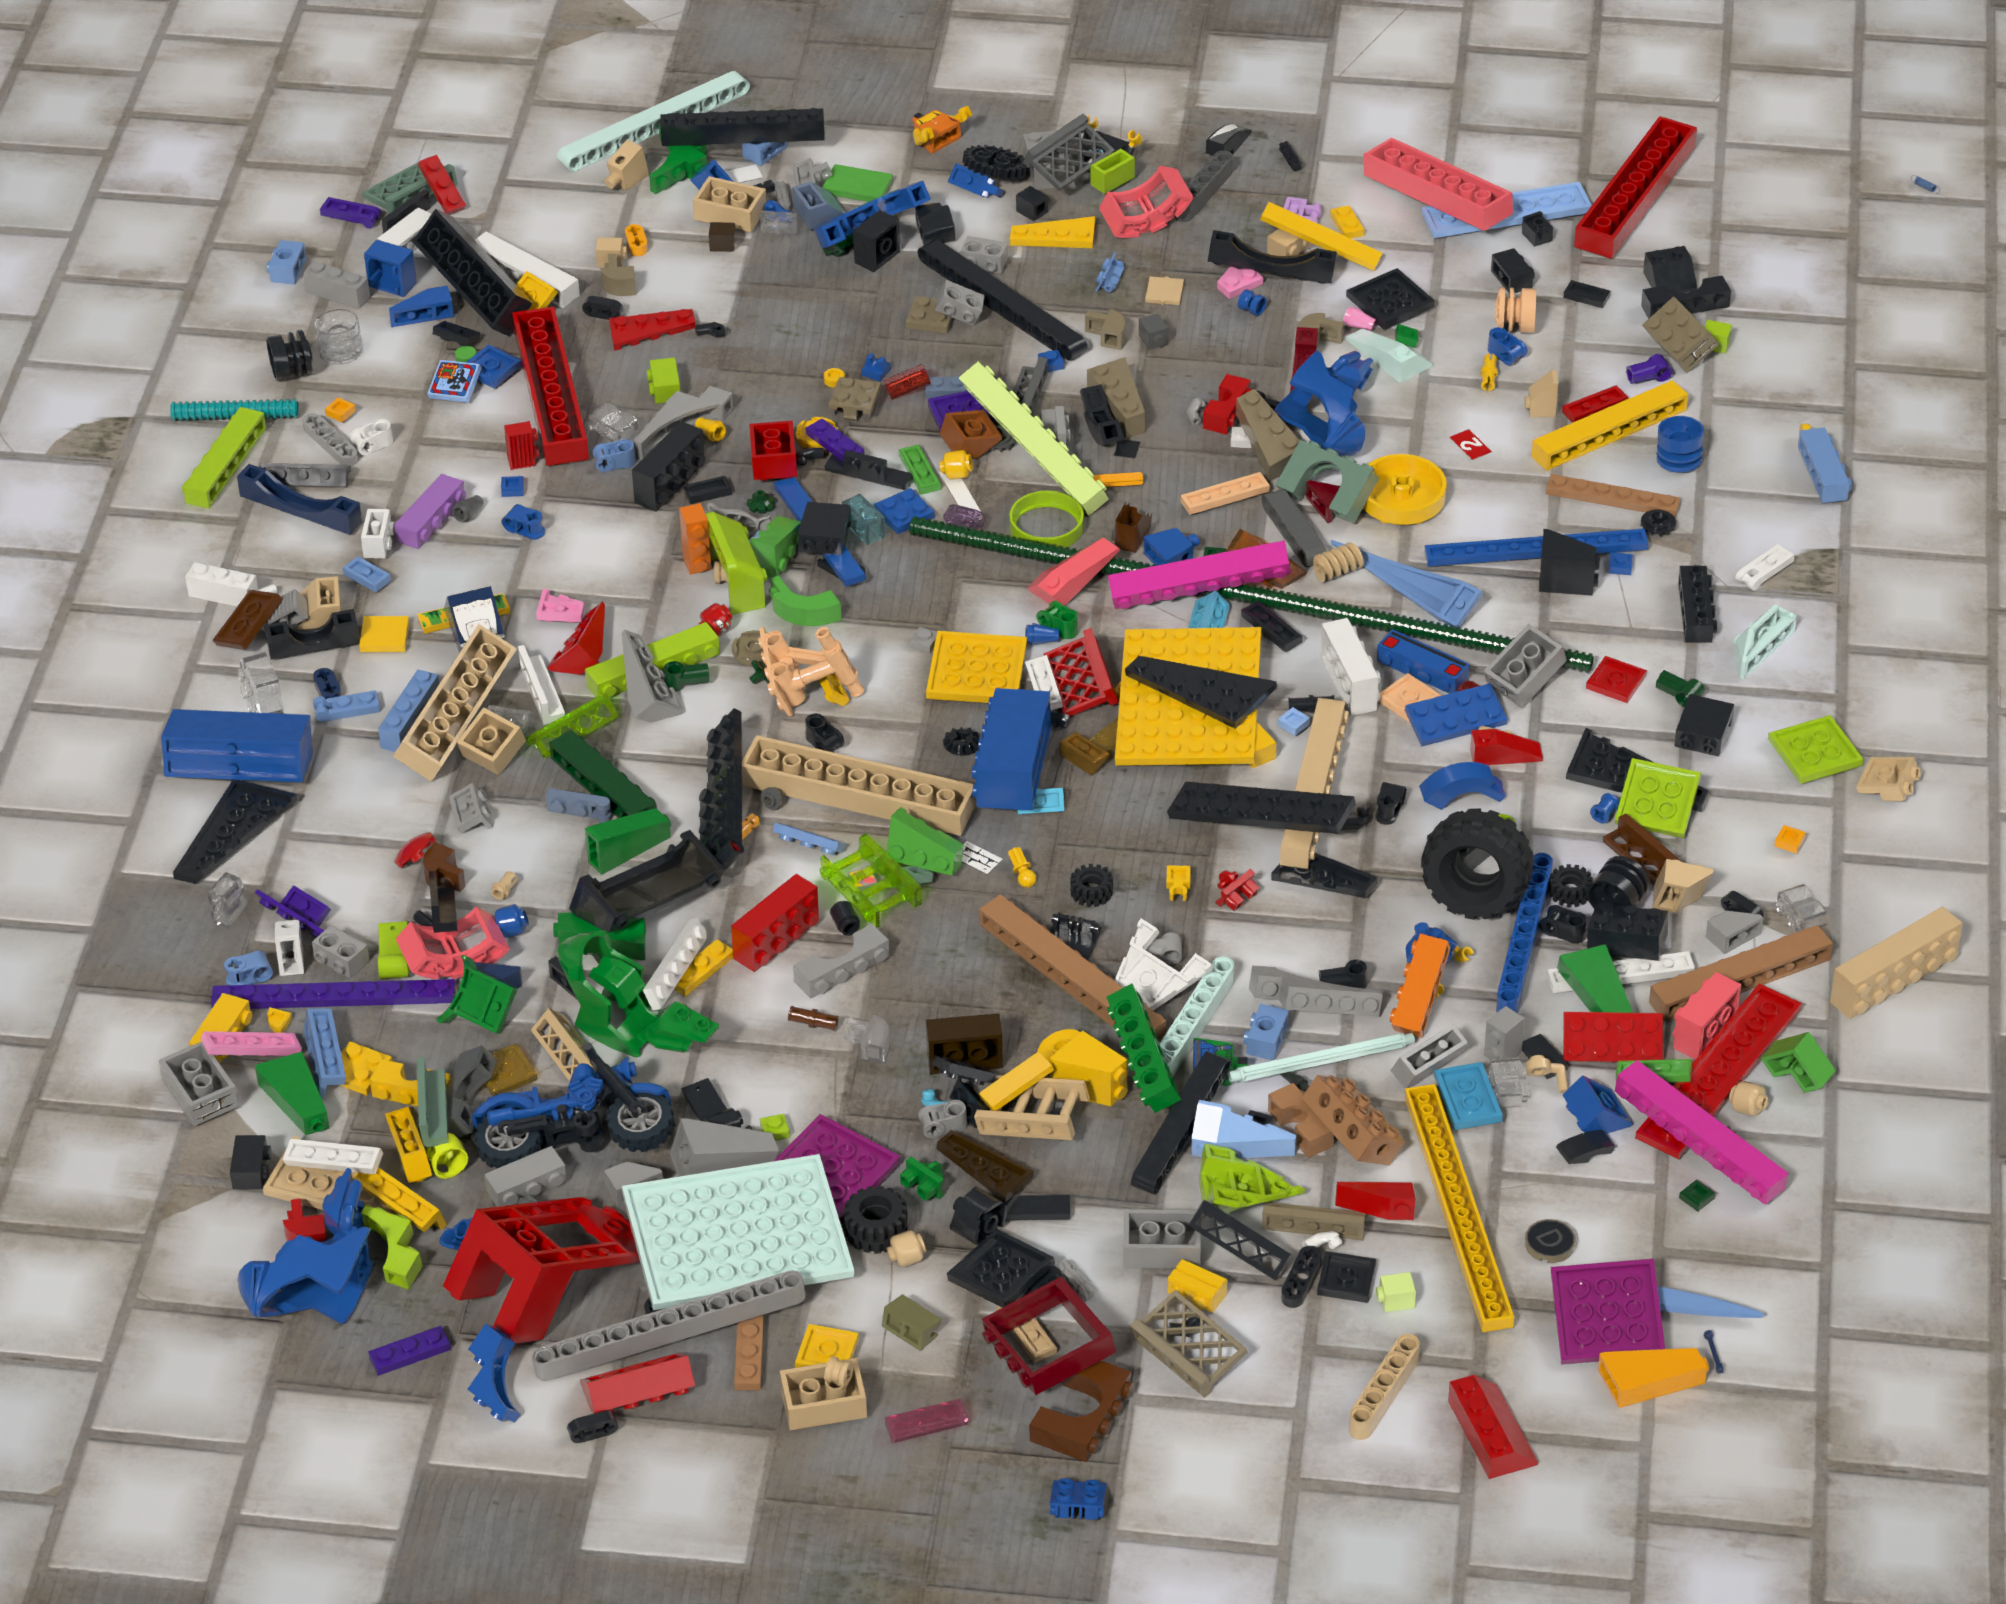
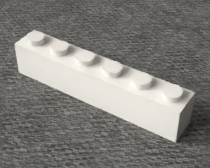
[475,232,580,308]

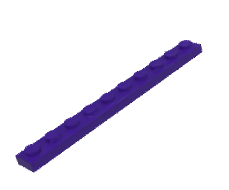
[211,979,455,1009]

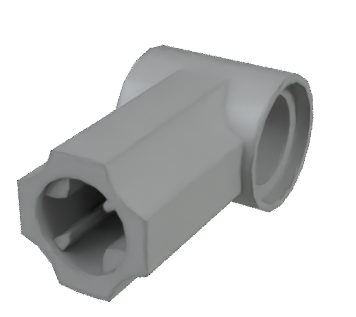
[1146,933,1182,965]

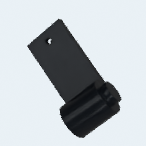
[681,1078,743,1128]

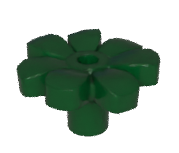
[747,490,775,513]
[749,660,770,684]

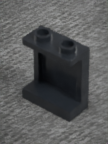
[797,502,852,555]
[1674,694,1735,756]

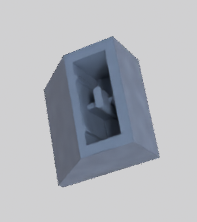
[792,182,845,229]

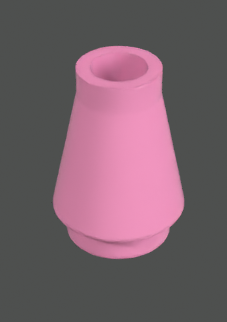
[1343,307,1376,331]

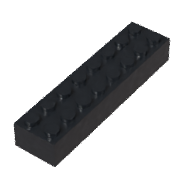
[412,209,533,337]

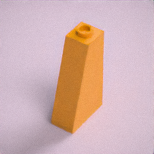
[1598,1348,1709,1408]

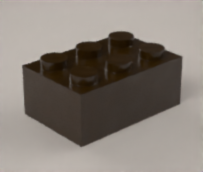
[926,1013,1003,1075]

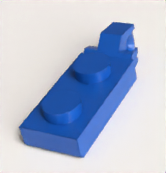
[948,163,1004,198]

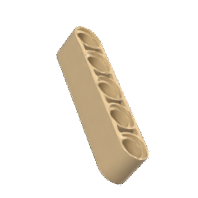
[1349,1334,1420,1440]

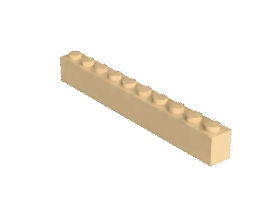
[1280,698,1349,869]

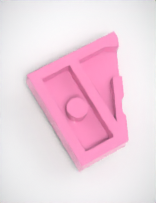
[1217,266,1263,299]
[536,589,585,623]

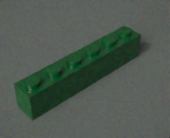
[549,730,657,818]

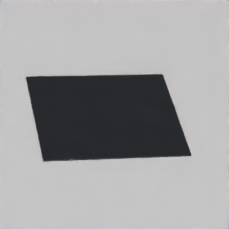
[1114,440,1140,458]

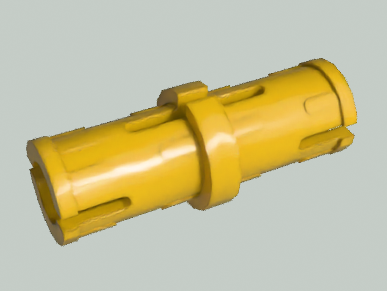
[1481,354,1498,391]

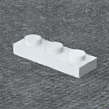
[1025,655,1063,710]

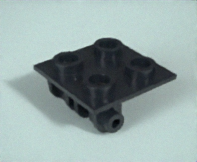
[1050,912,1102,961]

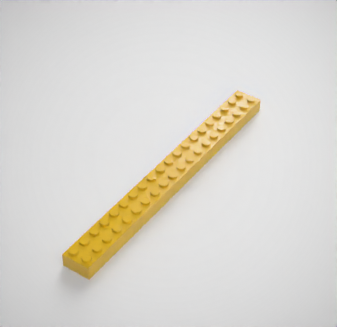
[1404,1084,1514,1332]

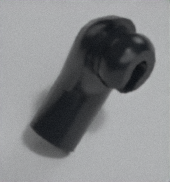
[1341,806,1371,830]

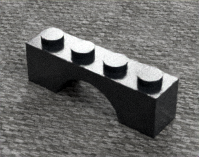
[1641,275,1731,319]
[264,609,360,660]

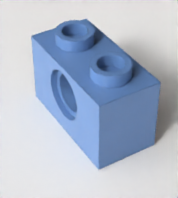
[267,240,306,285]
[1243,1004,1289,1060]

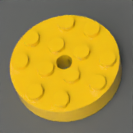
[1363,454,1447,525]

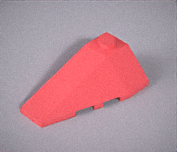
[1027,538,1120,606]

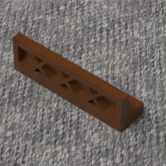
[1603,813,1682,886]

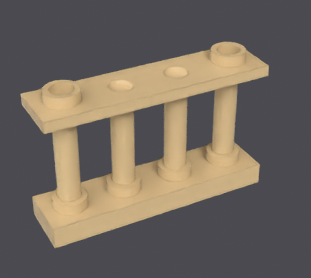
[974,1075,1090,1140]

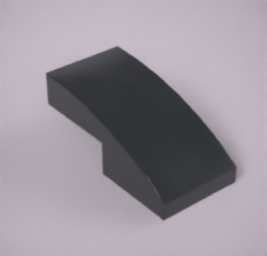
[1556,1130,1615,1164]

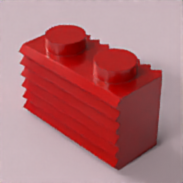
[504,421,539,470]

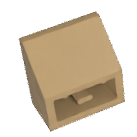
[297,576,342,630]
[1652,859,1713,913]

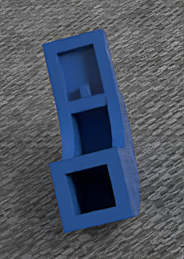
[1419,762,1506,810]

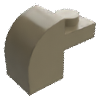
[600,254,636,296]
[1085,309,1125,350]
[1298,313,1344,347]

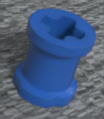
[1590,793,1620,824]

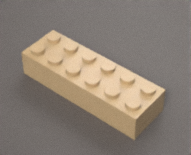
[1830,906,1963,1019]

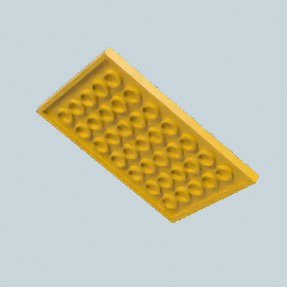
[1115,627,1262,766]

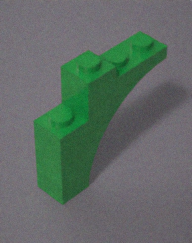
[649,123,707,194]

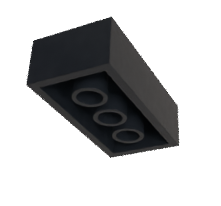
[632,421,706,512]

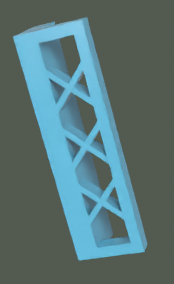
[1188,591,1230,628]

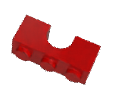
[1203,374,1253,435]

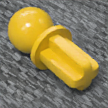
[1008,847,1036,887]

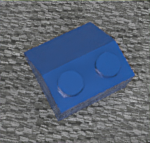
[1562,1075,1633,1134]

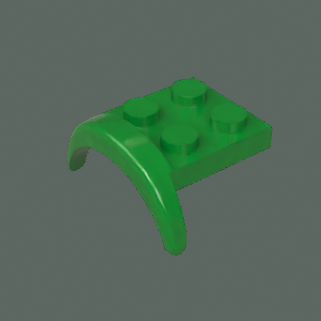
[436,955,518,1034]

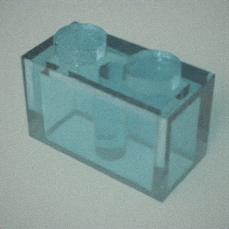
[842,494,885,545]

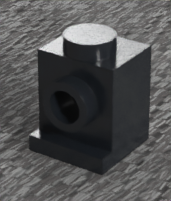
[1522,211,1553,247]

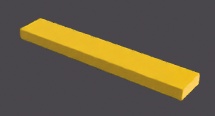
[1260,202,1382,271]

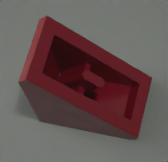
[1306,480,1340,523]

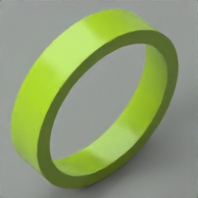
[1009,491,1084,548]

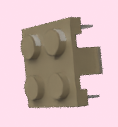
[829,377,881,421]

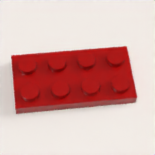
[1563,1012,1663,1063]

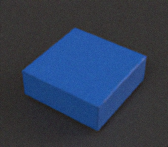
[501,476,524,497]

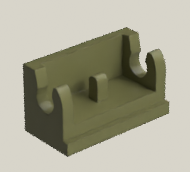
[882,1294,942,1351]

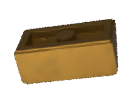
[1059,732,1109,776]

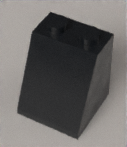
[1539,529,1600,596]

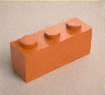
[679,503,711,575]

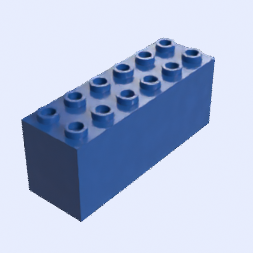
[972,688,1051,811]
[161,709,313,782]

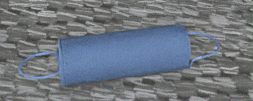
[1911,175,1940,194]

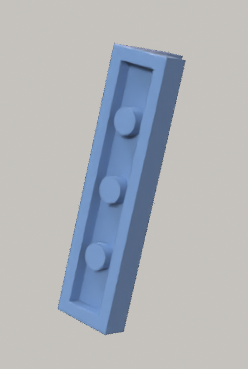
[303,1008,346,1099]

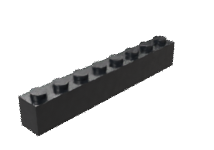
[660,108,825,146]

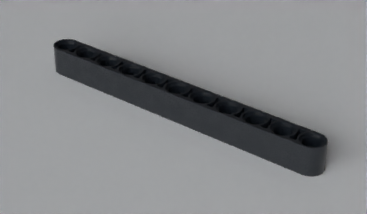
[917,239,1088,361]

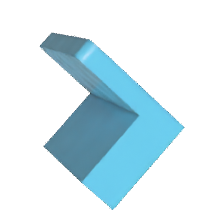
[1017,788,1064,814]

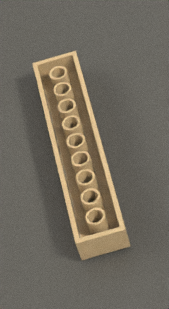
[742,735,976,836]

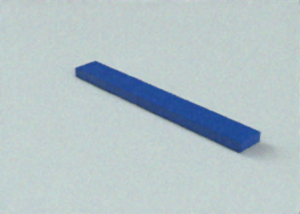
[774,477,866,587]

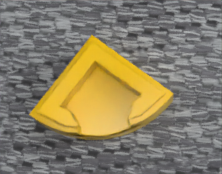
[267,1007,292,1033]

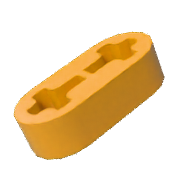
[625,224,648,256]

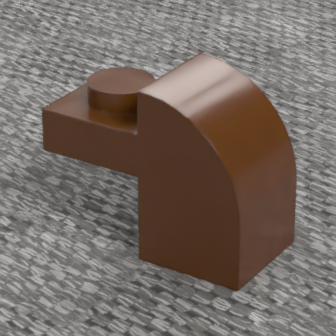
[423,842,465,892]

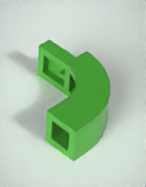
[769,575,842,626]

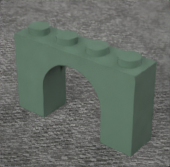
[1275,440,1379,524]

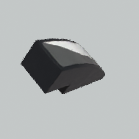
[1206,124,1251,155]

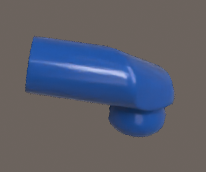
[763,200,794,222]

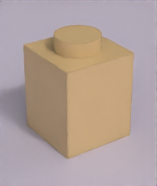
[596,237,627,267]

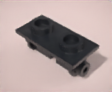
[949,1080,990,1128]

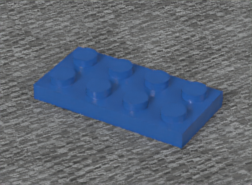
[1405,683,1508,747]

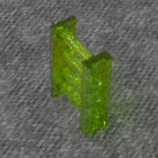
[819,833,922,928]

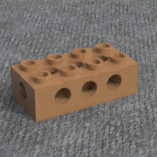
[1302,1075,1405,1166]

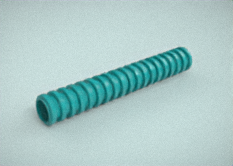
[170,399,299,421]

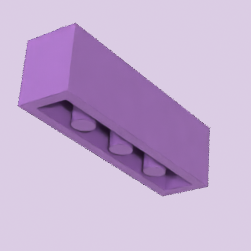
[394,473,466,549]

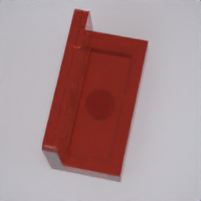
[883,364,931,400]

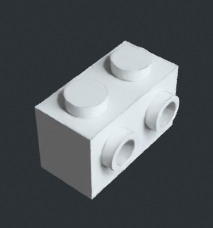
[361,509,395,559]

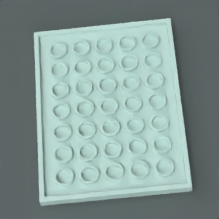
[622,1154,854,1310]

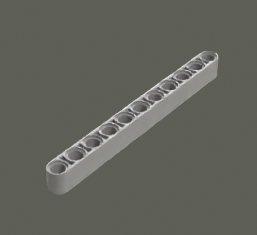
[532,1270,806,1381]

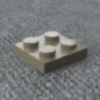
[906,296,953,334]

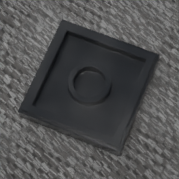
[1317,1251,1376,1303]

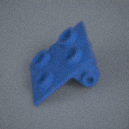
[1050,1478,1106,1520]

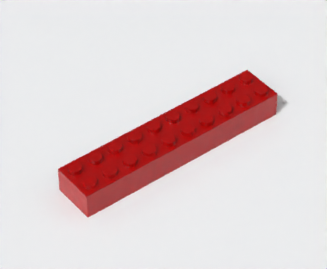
[1574,116,1697,259]
[512,306,589,466]

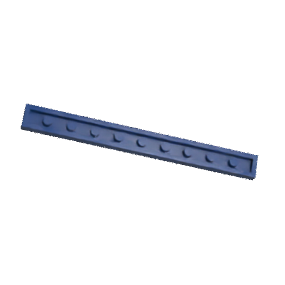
[1424,528,1648,566]

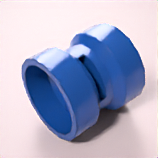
[1238,289,1267,316]

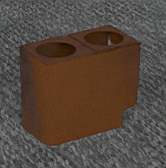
[1115,501,1152,553]

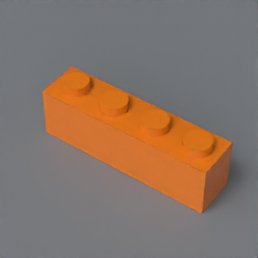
[1389,933,1451,1038]

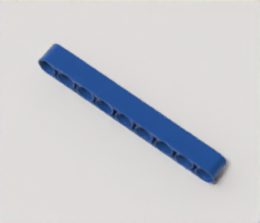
[1496,853,1553,1013]

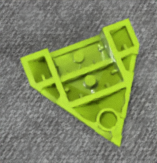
[1199,1143,1306,1214]

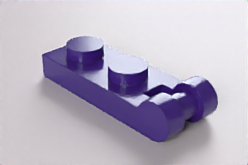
[320,197,382,228]

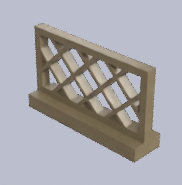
[1130,1290,1248,1398]

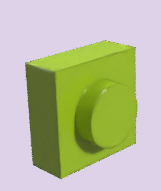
[760,1113,790,1141]

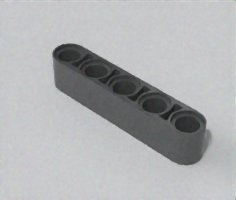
[1175,151,1233,222]
[1261,489,1327,567]

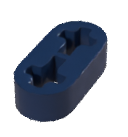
[313,668,341,699]

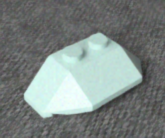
[1734,605,1797,679]

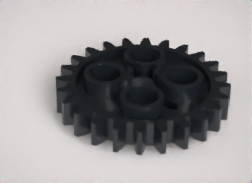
[962,145,1028,180]

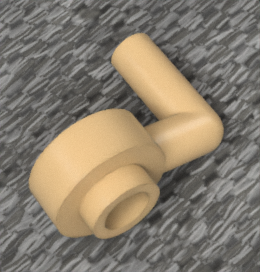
[1525,1055,1568,1093]

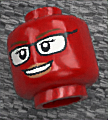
[698,603,733,636]

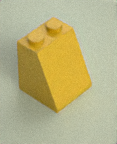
[1050,1031,1128,1106]

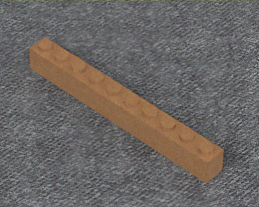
[979,894,1166,1042]

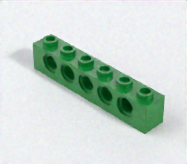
[1106,983,1181,1113]

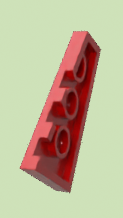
[609,309,695,351]

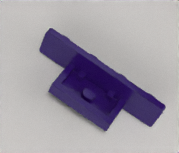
[255,885,331,938]

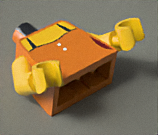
[912,106,972,154]

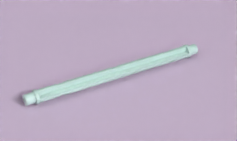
[1228,1033,1415,1082]

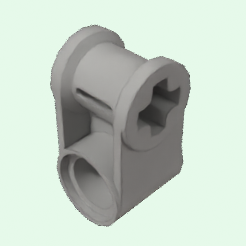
[918,1100,967,1139]

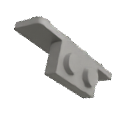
[1041,406,1070,445]

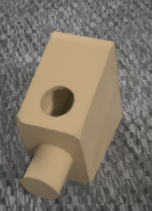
[604,139,649,190]

